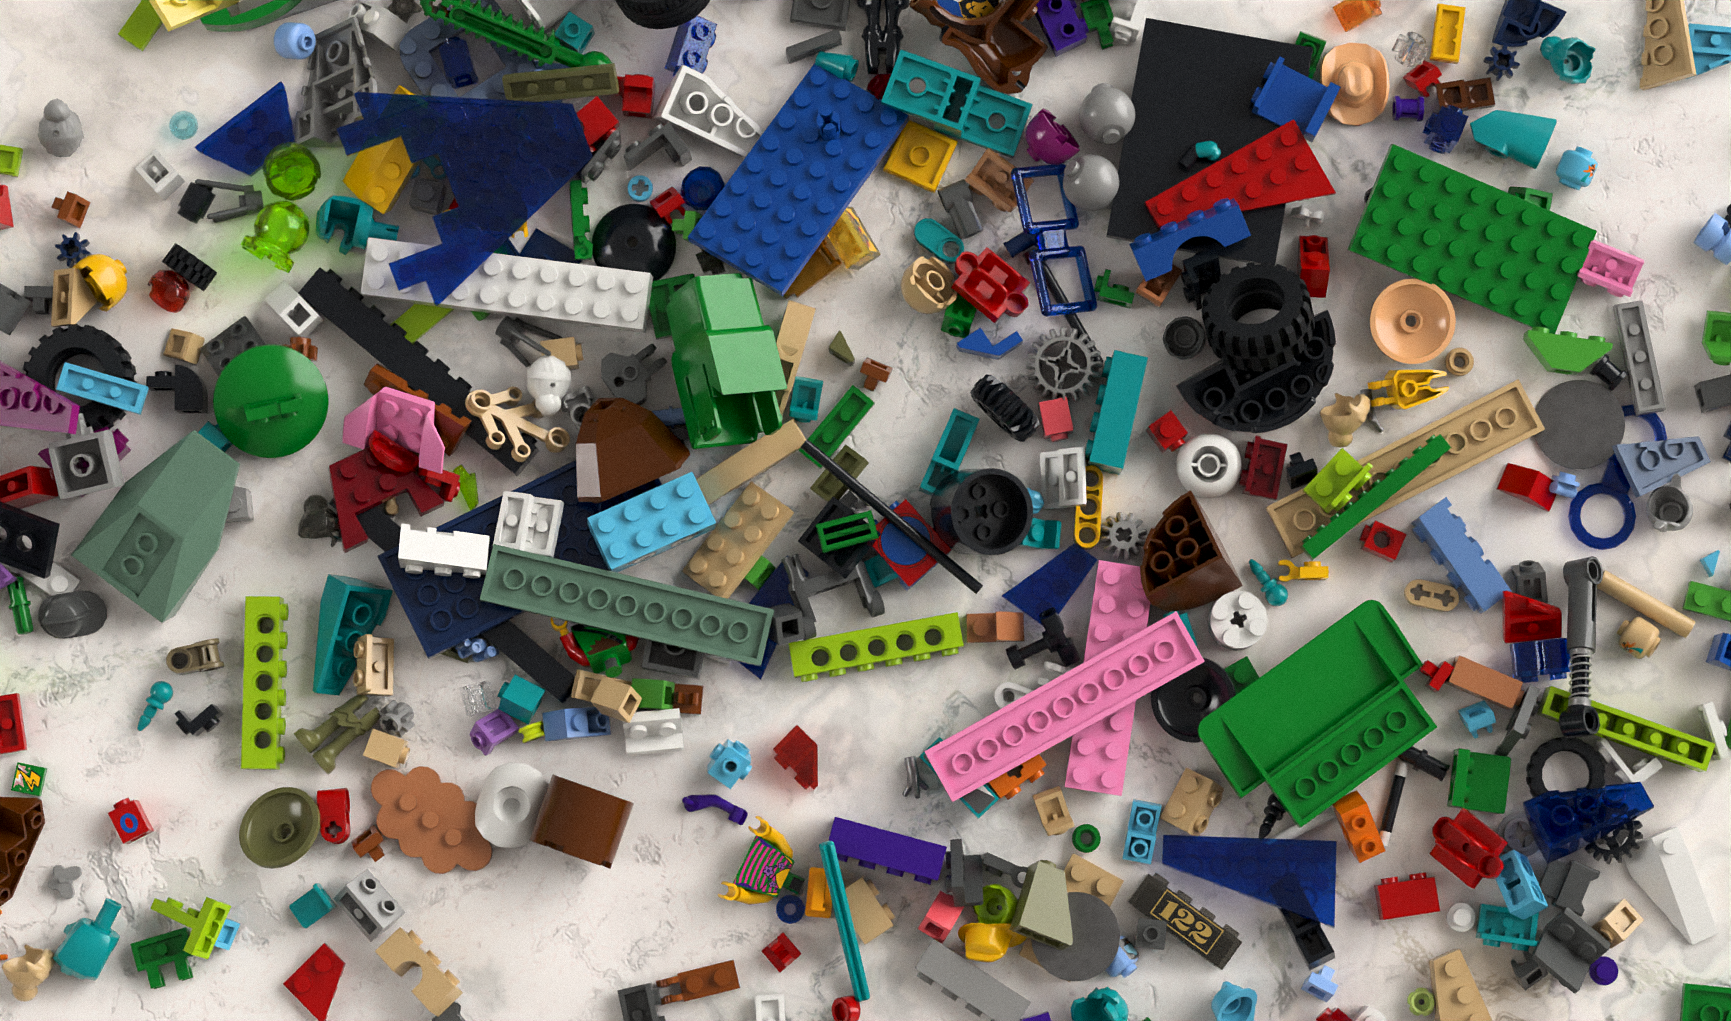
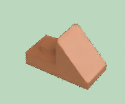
[1135,264,1183,308]
[966,611,1024,643]

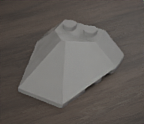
[295,17,378,147]

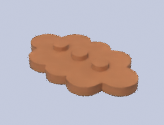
[371,766,493,874]

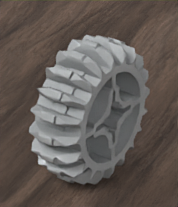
[1026,327,1103,402]

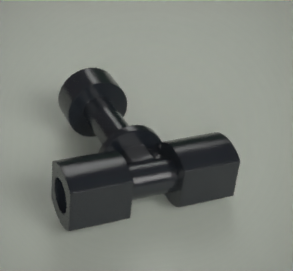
[1006,607,1080,670]

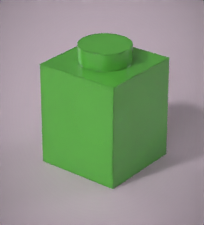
[631,678,675,710]

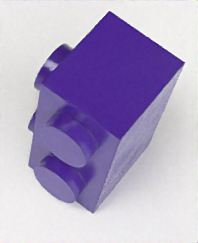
[1035,0,1089,57]

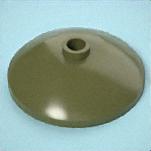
[239,787,320,869]

